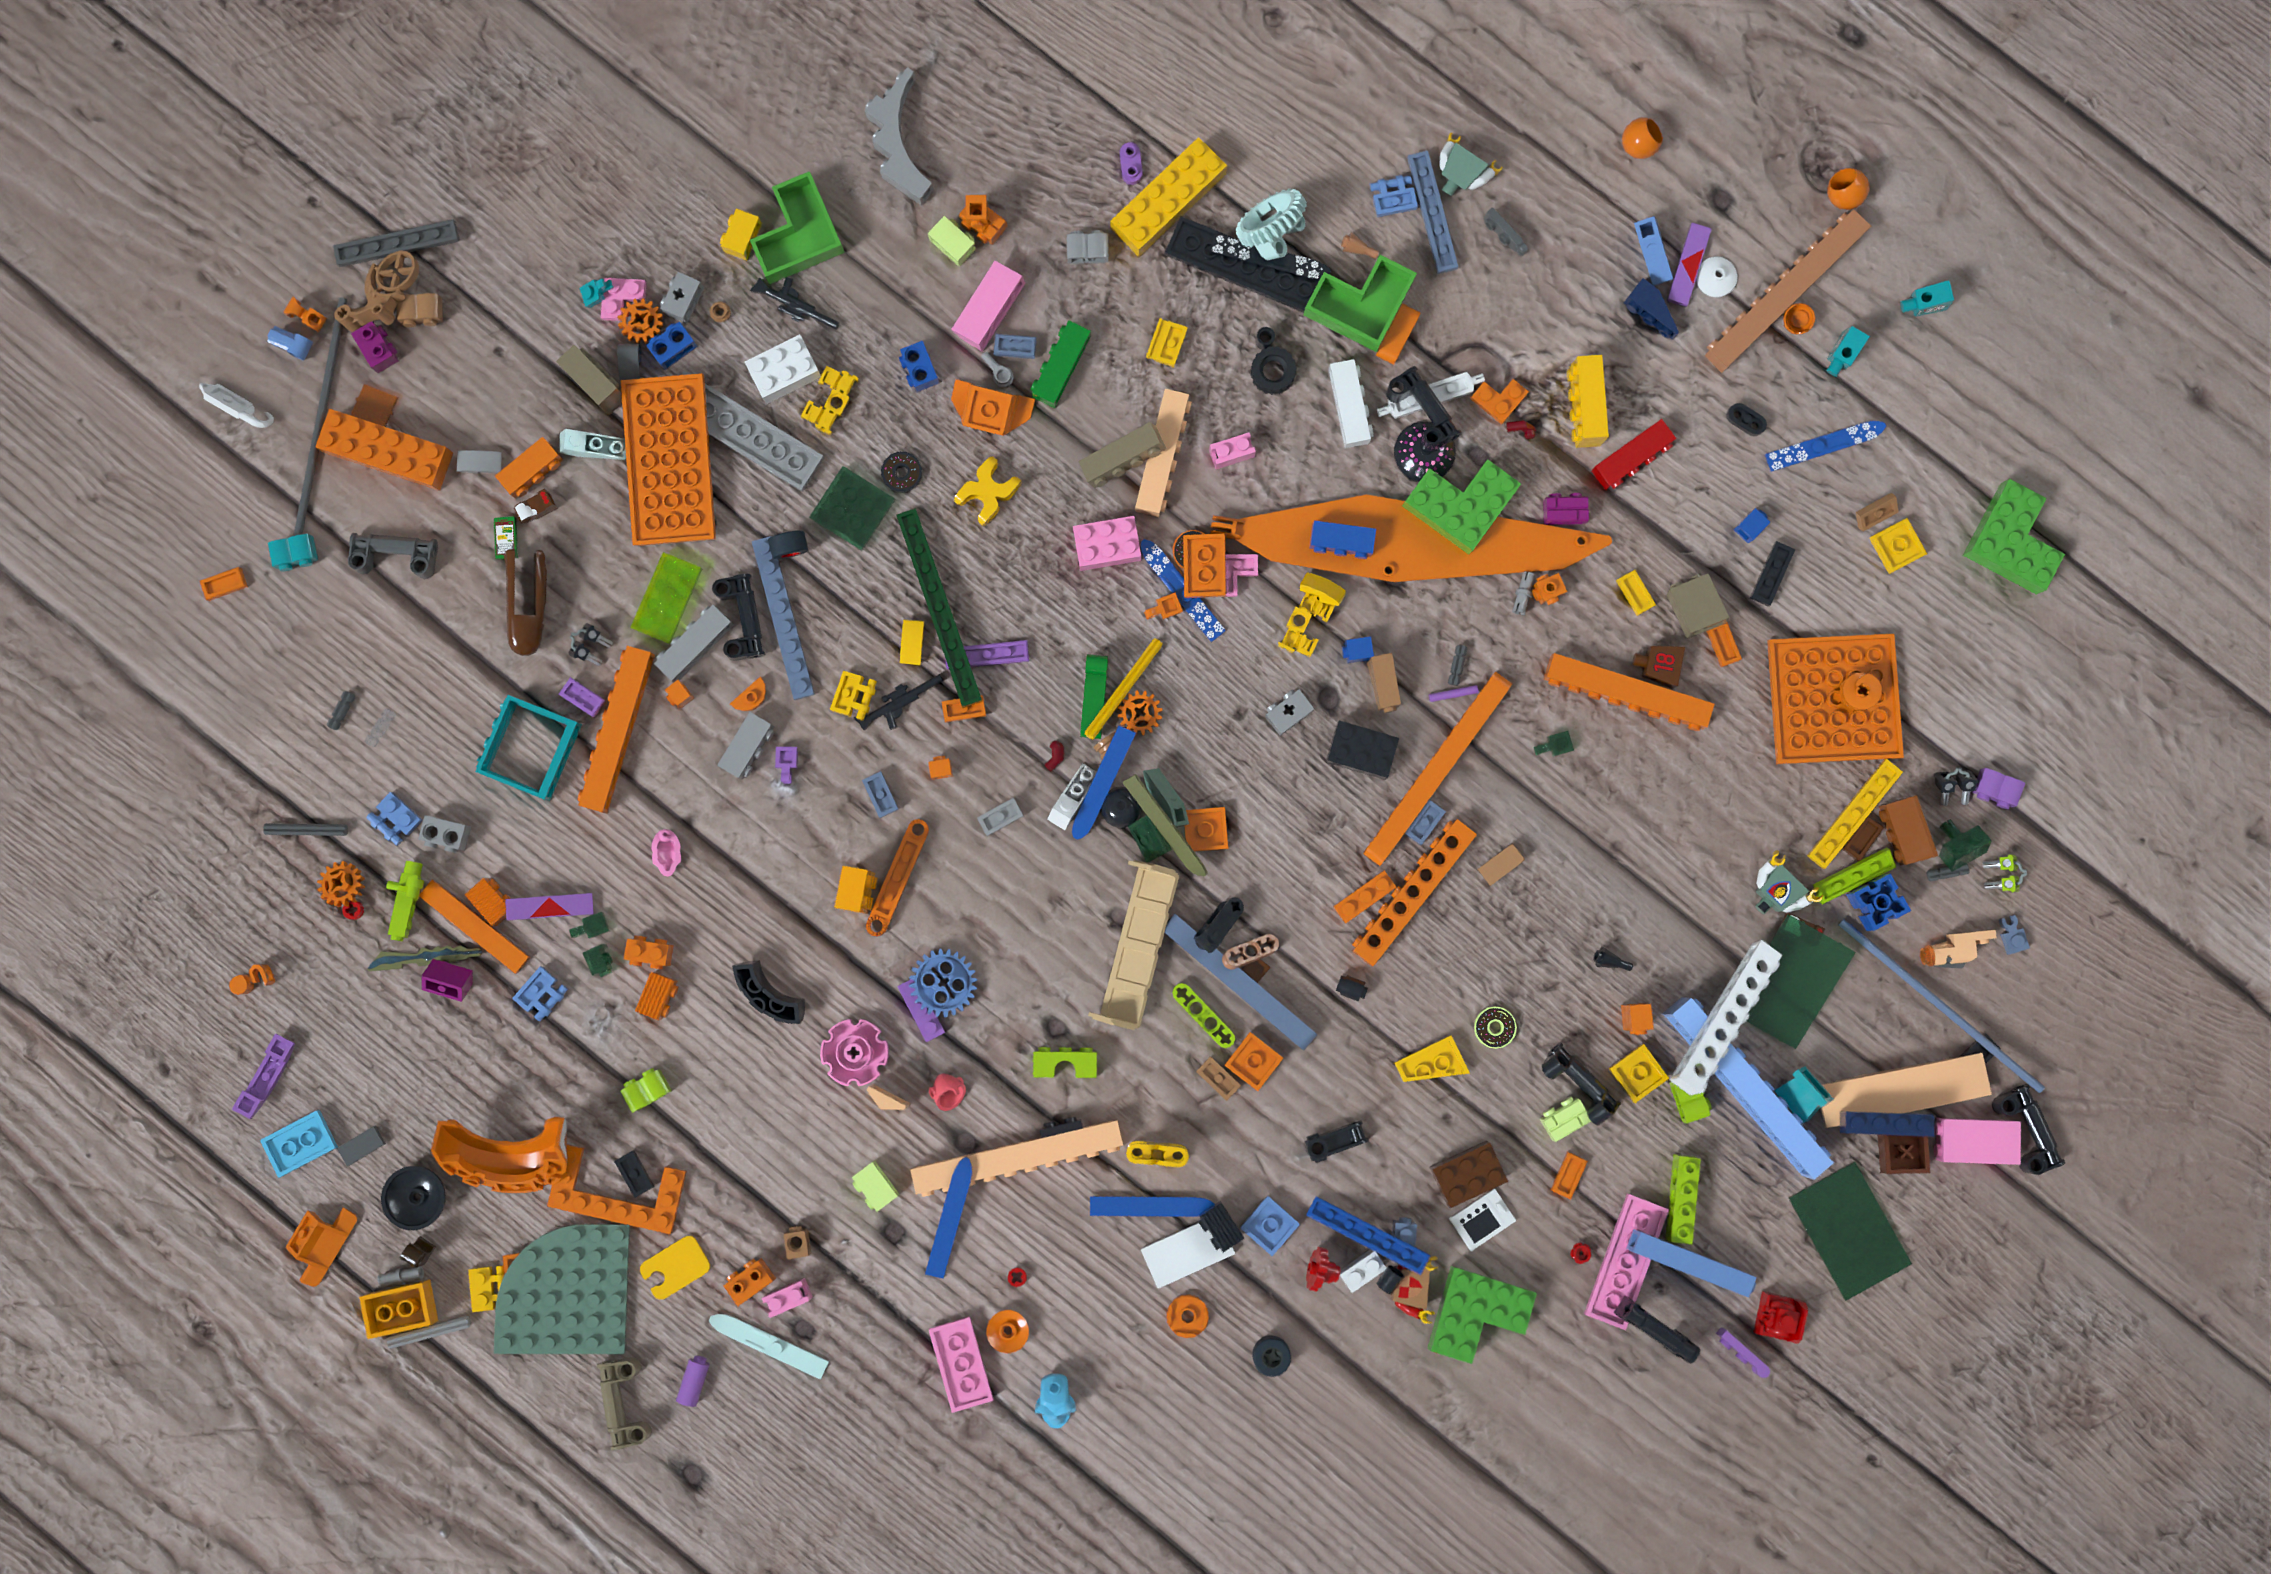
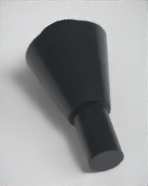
[1593,947,1633,971]

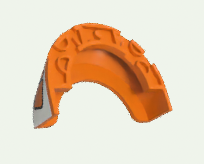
[431,1117,567,1193]

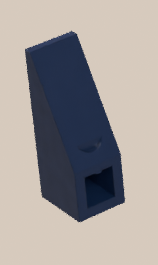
[1624,278,1679,340]

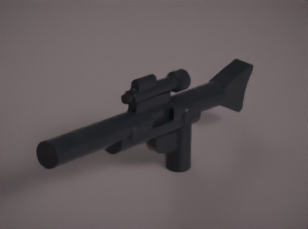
[750,277,840,329]
[853,674,943,731]

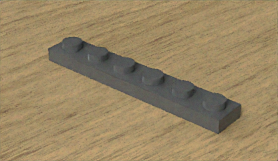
[333,220,460,267]

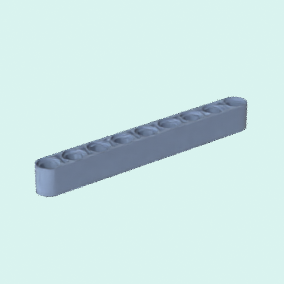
[1165,914,1317,1050]

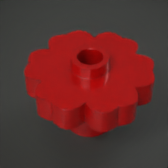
[1306,1247,1341,1292]

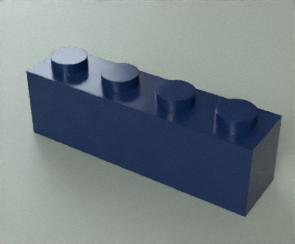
[1840,1111,1934,1137]

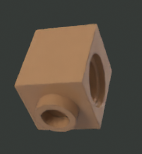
[784,1226,812,1260]

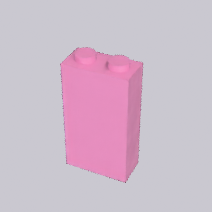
[1933,1118,2021,1165]

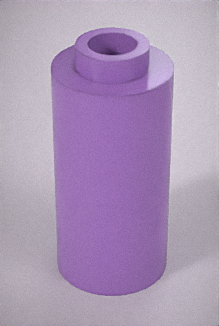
[676,1355,710,1407]

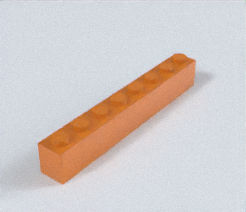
[577,646,655,814]
[1544,653,1715,731]

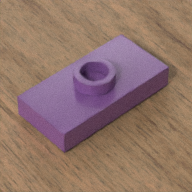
[559,677,606,718]

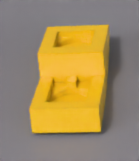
[1300,572,1346,606]
[900,619,924,665]

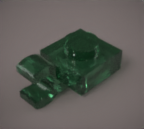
[1534,731,1574,757]
[569,912,610,939]

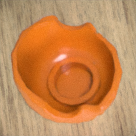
[1783,303,1816,335]

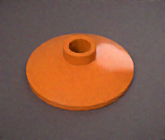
[986,1310,1029,1353]

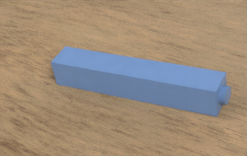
[1626,1229,1756,1297]

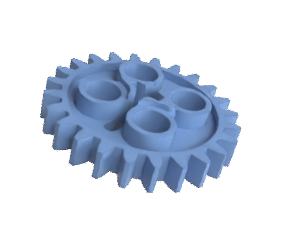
[908,949,977,1017]

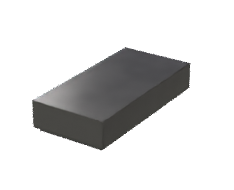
[337,1126,386,1167]

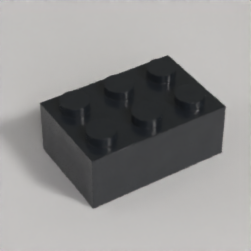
[1325,720,1399,780]

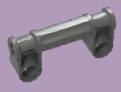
[348,533,438,579]

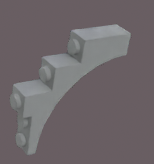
[865,67,934,206]

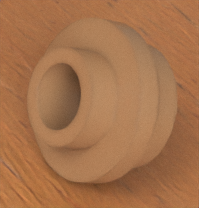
[710,302,731,323]

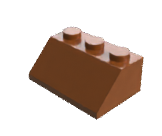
[1879,795,1938,866]

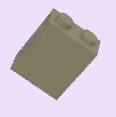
[1667,574,1729,639]

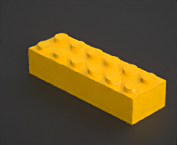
[1110,137,1227,257]

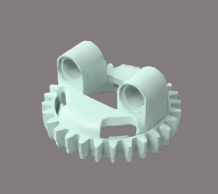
[1236,189,1307,260]

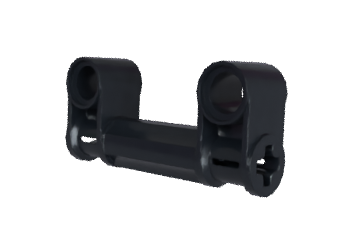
[1386,366,1462,452]
[712,573,765,661]
[1542,1042,1621,1126]
[1992,1084,2066,1175]
[1613,1295,1700,1364]

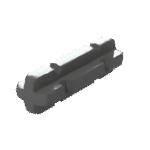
[1448,645,1467,686]
[327,691,355,730]
[1926,863,1970,881]

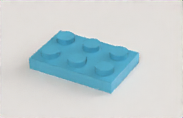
[260,1110,338,1178]

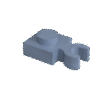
[1999,915,2030,954]

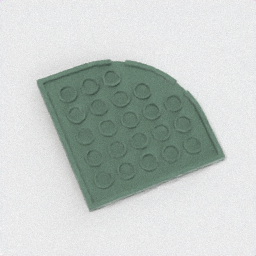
[494,1224,630,1354]

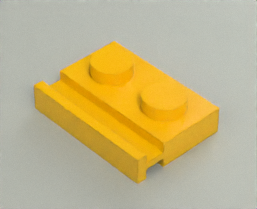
[1146,318,1188,367]

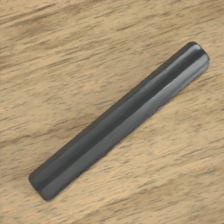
[263,823,348,836]

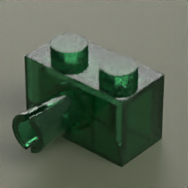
[1939,819,1992,872]

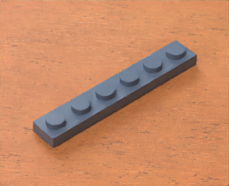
[1407,151,1458,274]

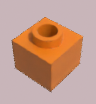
[665,680,694,708]
[928,756,953,780]

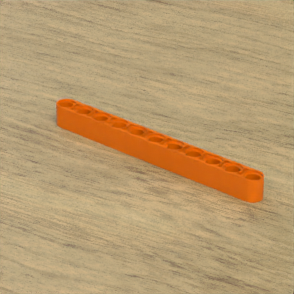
[1363,671,1513,866]

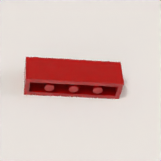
[1591,419,1677,490]

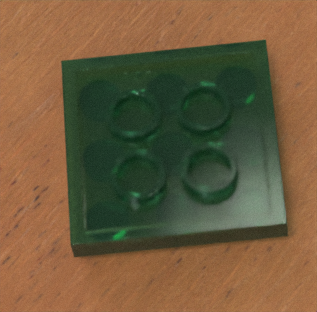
[809,466,895,551]

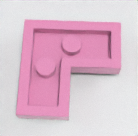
[601,278,646,321]
[1226,554,1258,597]

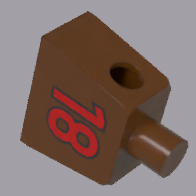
[1632,646,1685,688]

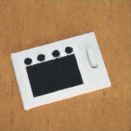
[1449,1188,1516,1252]

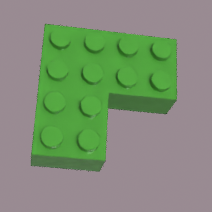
[750,171,845,284]
[1303,255,1417,352]
[1402,459,1521,554]
[1963,479,2065,595]
[1427,1266,1537,1364]

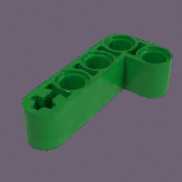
[1080,654,1108,739]

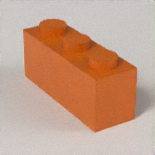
[495,437,564,499]

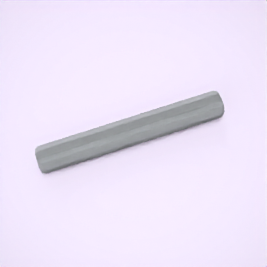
[387,1316,471,1349]

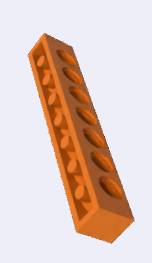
[1352,819,1477,967]

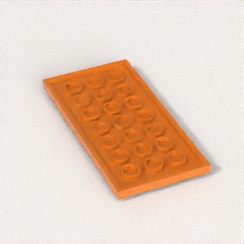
[621,373,716,546]

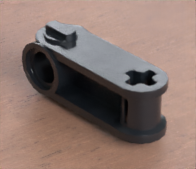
[1194,897,1244,953]
[1304,1120,1369,1163]

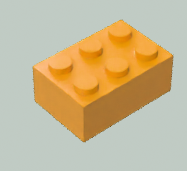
[834,866,878,914]
[359,1279,438,1339]

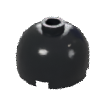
[1101,786,1142,828]

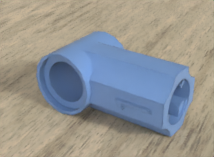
[268,326,313,361]

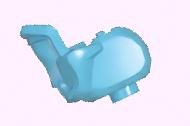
[1035,1373,1076,1429]

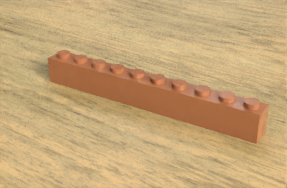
[1705,209,1871,373]

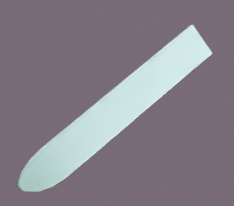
[709,1314,829,1380]

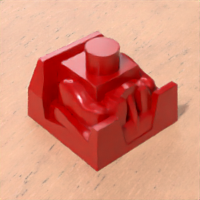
[1753,1291,1808,1344]

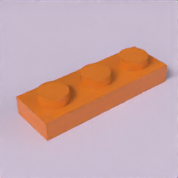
[1333,870,1396,924]

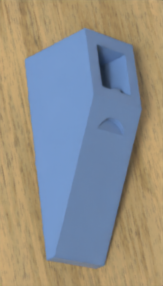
[1634,216,1673,286]

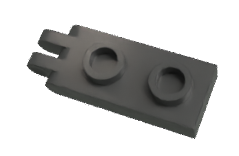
[1484,207,1528,256]

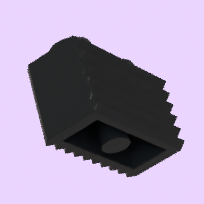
[1198,1201,1244,1253]

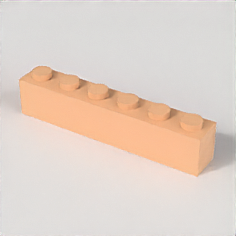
[1135,389,1192,517]

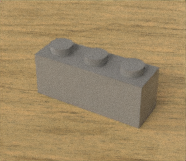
[717,712,775,780]

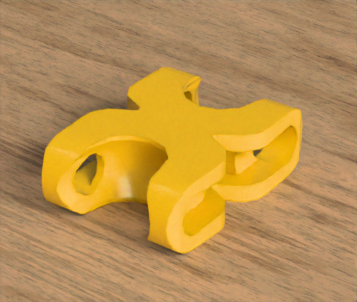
[954,456,1022,526]
[1126,1140,1189,1167]

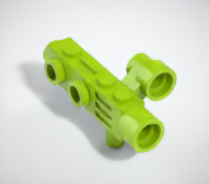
[386,861,424,942]

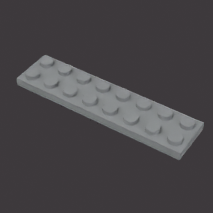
[682,371,824,492]

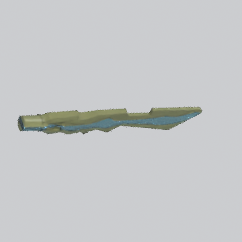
[368,945,482,971]

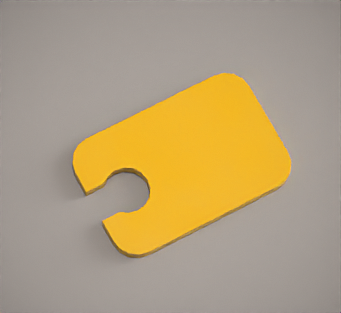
[640,1236,710,1300]

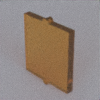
[351,384,398,427]

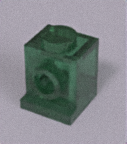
[582,944,613,978]

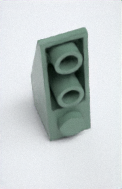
[1143,768,1189,832]

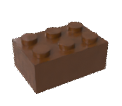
[1429,1140,1508,1208]

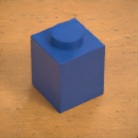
[1733,508,1770,544]
[1342,636,1374,663]

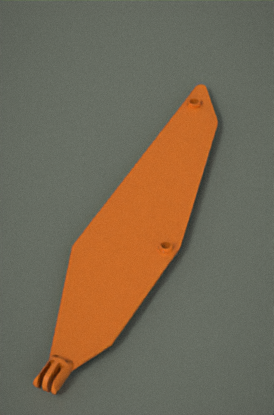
[1210,494,1612,582]

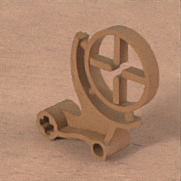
[334,251,419,331]

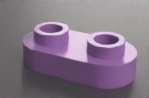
[1120,143,1142,185]

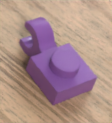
[775,747,798,784]

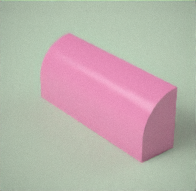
[952,261,1026,352]

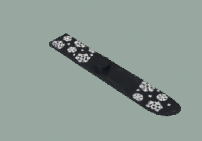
[1210,234,1331,279]

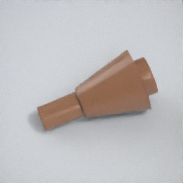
[1341,232,1379,259]

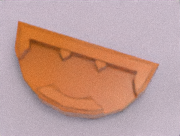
[730,676,766,711]

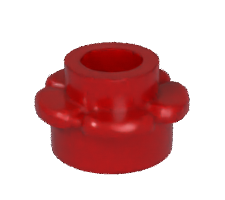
[1570,1243,1591,1264]

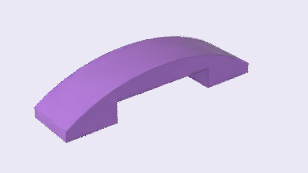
[232,1034,295,1119]

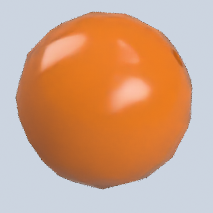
[1622,117,1663,159]
[1827,168,1870,210]

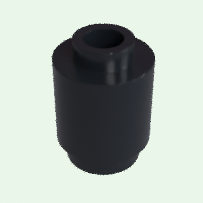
[1336,975,1368,1002]

